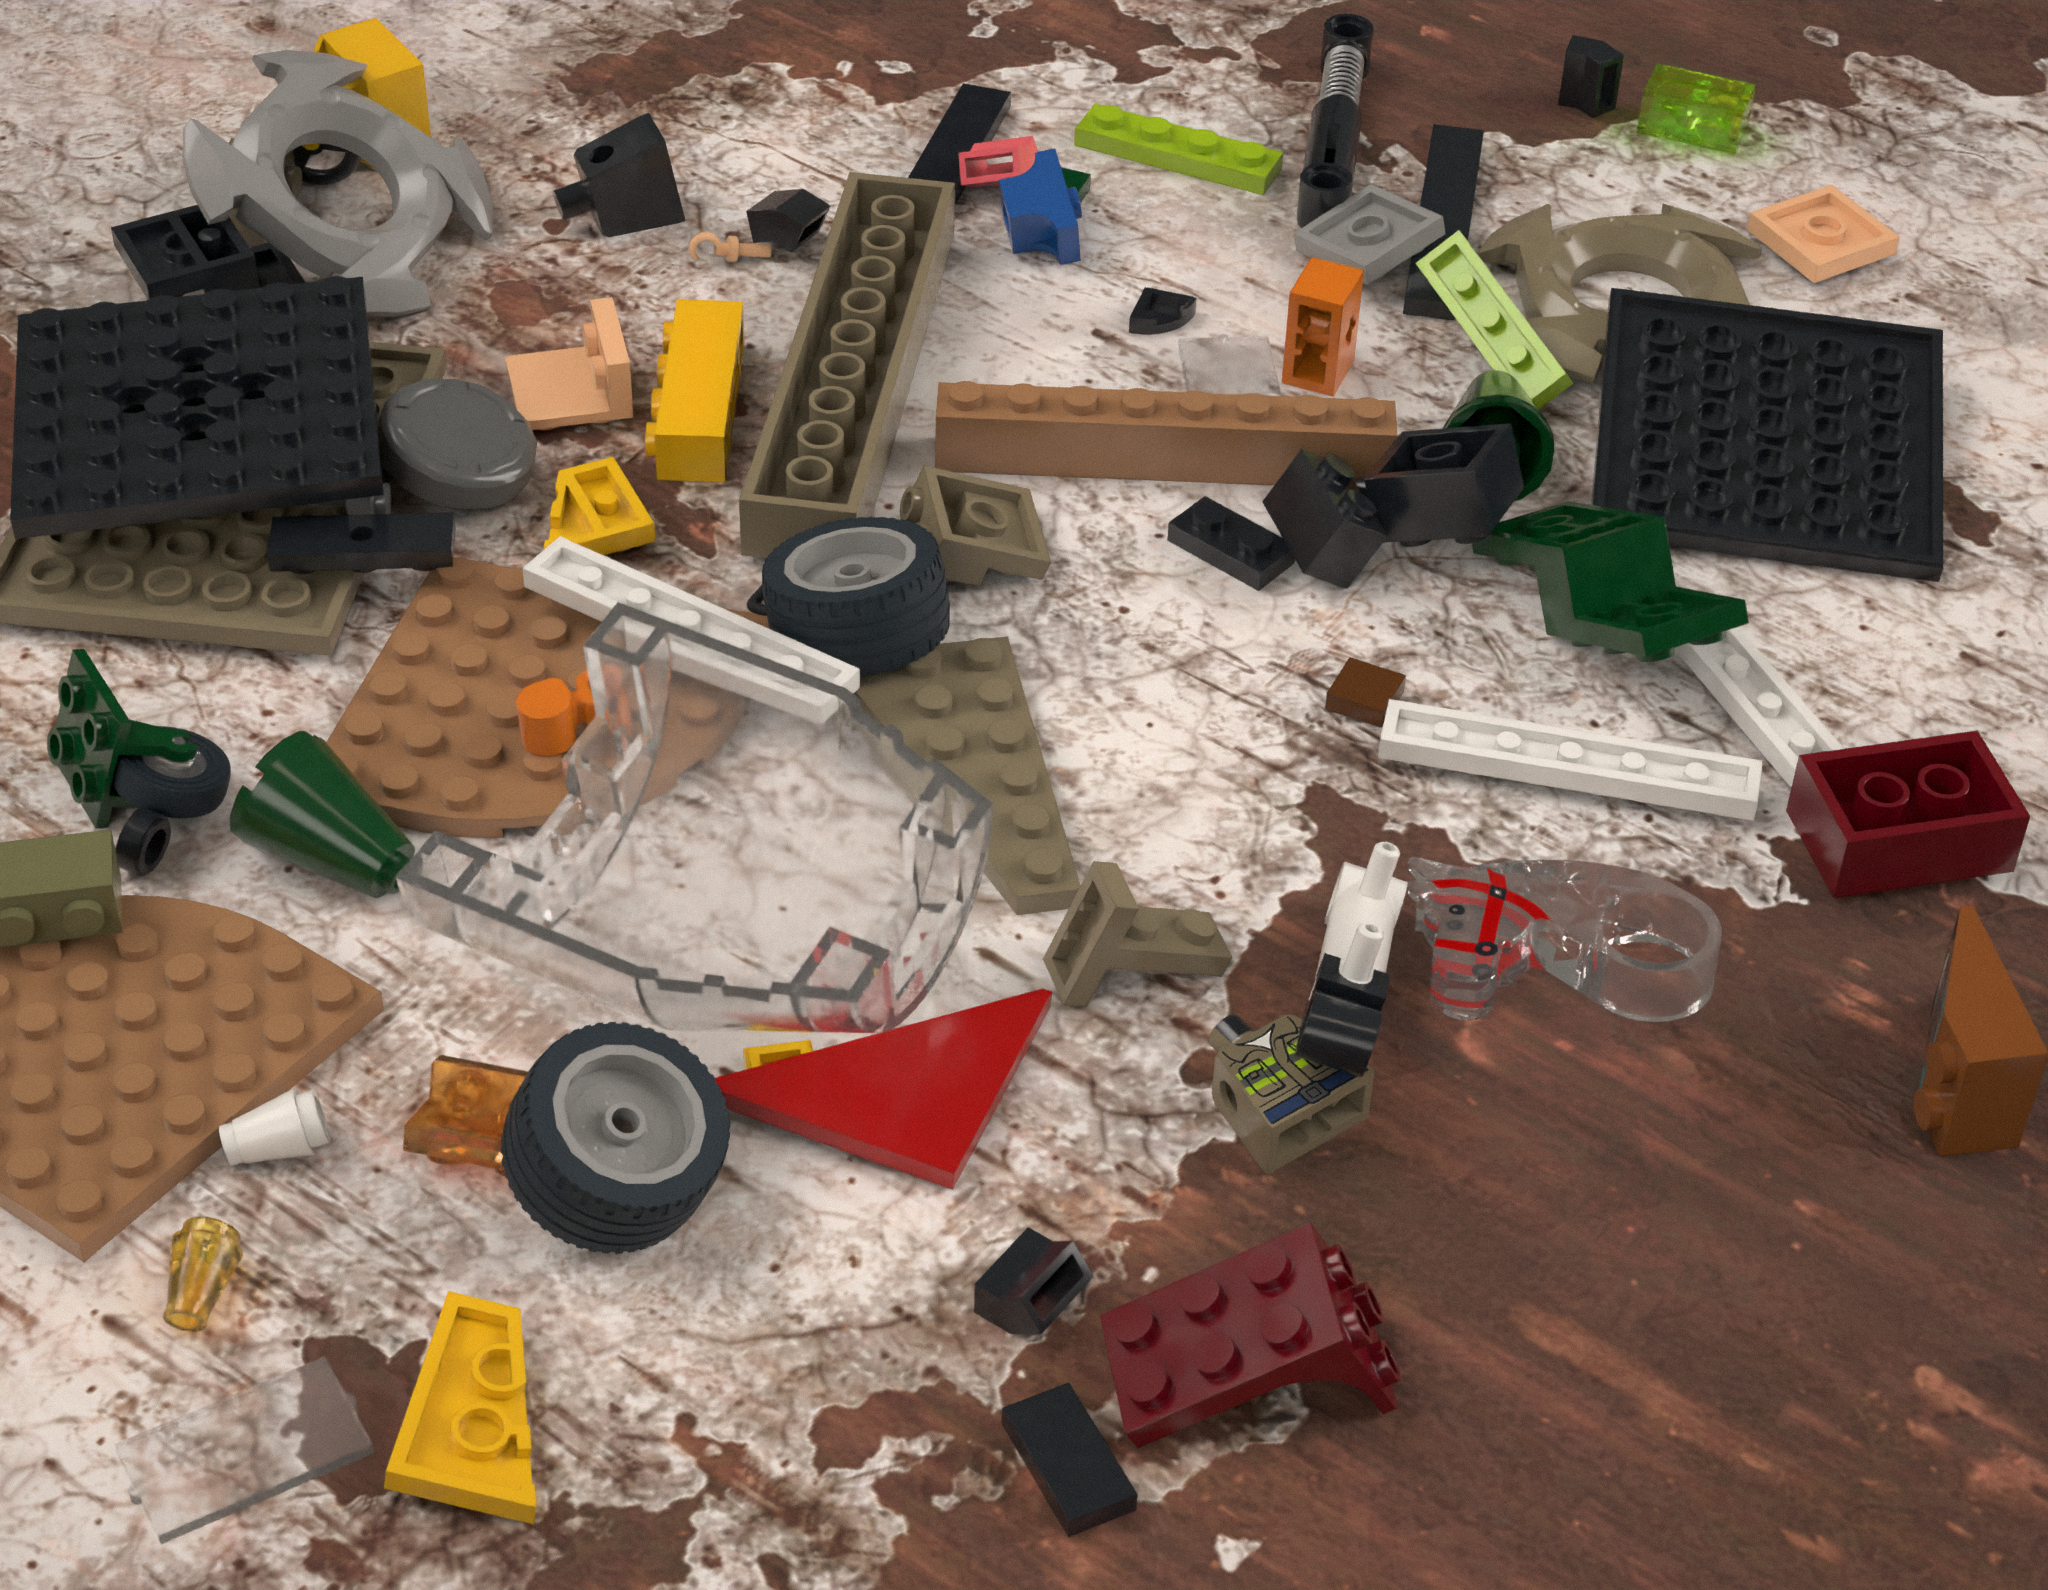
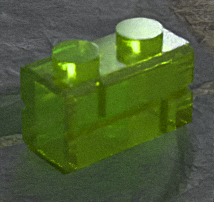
[1637,63,1756,154]

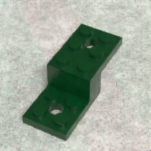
[1472,501,1749,662]

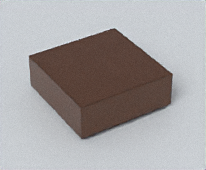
[1325,657,1406,728]

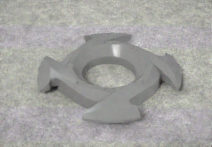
[182,50,493,317]

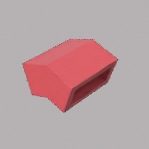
[959,136,1038,188]

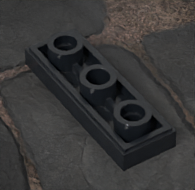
[267,512,456,575]

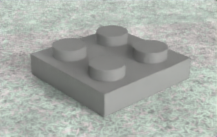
[1293,184,1445,285]

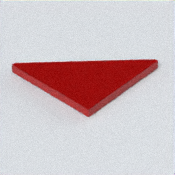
[715,988,1052,1190]

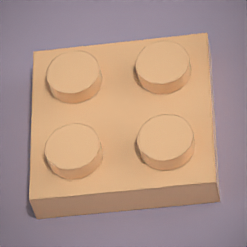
[1747,185,1900,283]

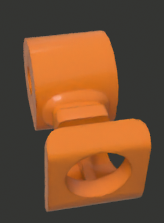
[516,657,640,757]

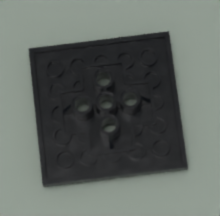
[10,276,384,539]

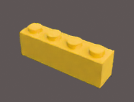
[645,299,745,482]

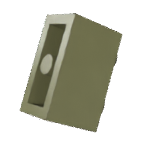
[0,829,123,947]

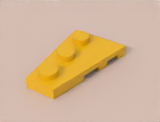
[384,1291,536,1525]

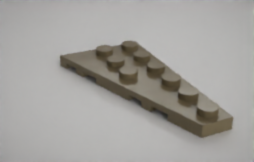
[852,636,1081,915]

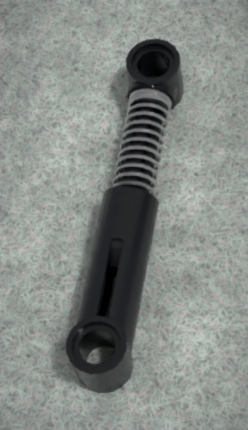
[1297,14,1374,228]

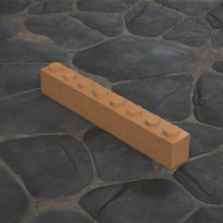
[935,381,1397,485]

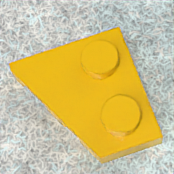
[544,457,656,555]

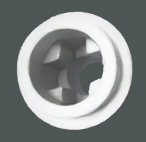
[219,1088,330,1166]

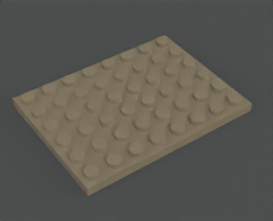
[0,342,447,656]

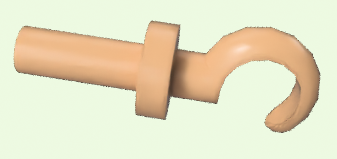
[689,232,771,263]

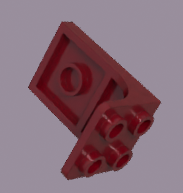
[1099,1222,1401,1448]

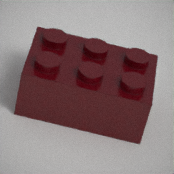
[1786,730,2030,898]

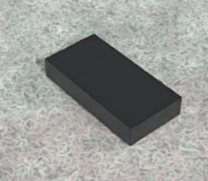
[1001,1382,1138,1537]

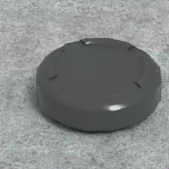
[378,379,537,510]

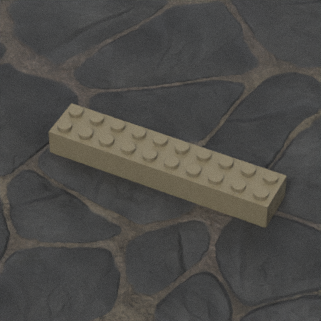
[739,172,955,558]

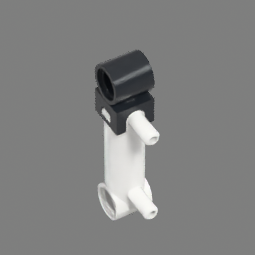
[1294,842,1408,1077]

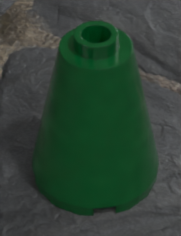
[1443,370,1554,501]
[230,731,416,898]

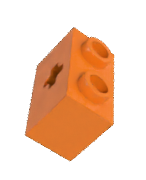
[1281,257,1364,397]

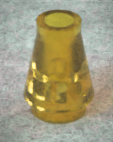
[163,1217,243,1332]

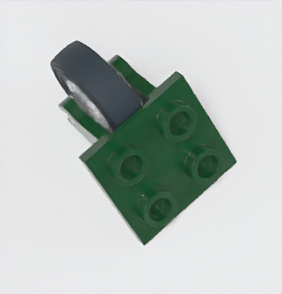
[47,649,231,828]

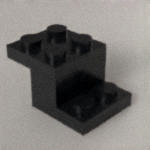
[111,205,306,300]

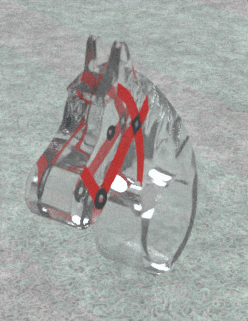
[1406,857,1722,1022]

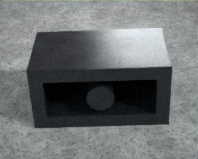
[1262,449,1388,589]

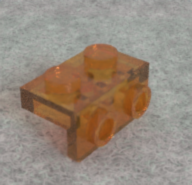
[403,1055,528,1176]

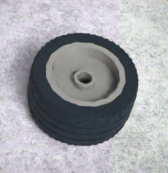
[762,517,950,677]
[501,1022,730,1254]

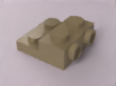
[900,465,1051,586]

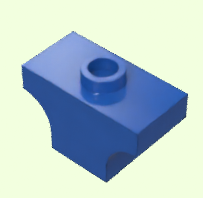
[999,148,1082,265]

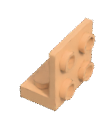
[506,297,633,431]

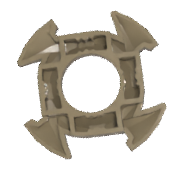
[1477,203,1773,384]

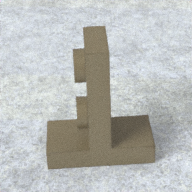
[1043,861,1233,1007]

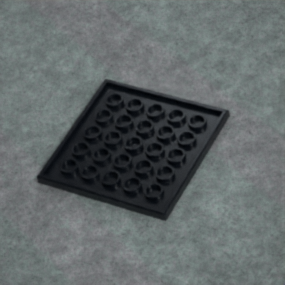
[1591,288,1943,582]

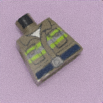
[1209,1014,1375,1175]

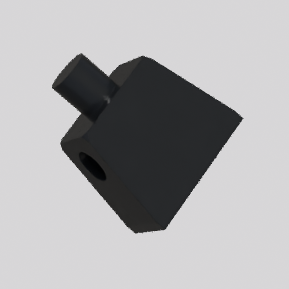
[553,113,686,237]

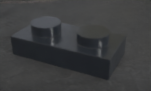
[1167,496,1295,591]

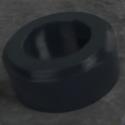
[115,807,171,876]

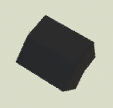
[1558,35,1624,118]
[746,189,831,253]
[974,1227,1094,1334]

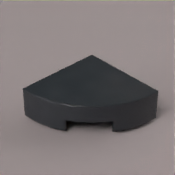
[1129,287,1197,335]

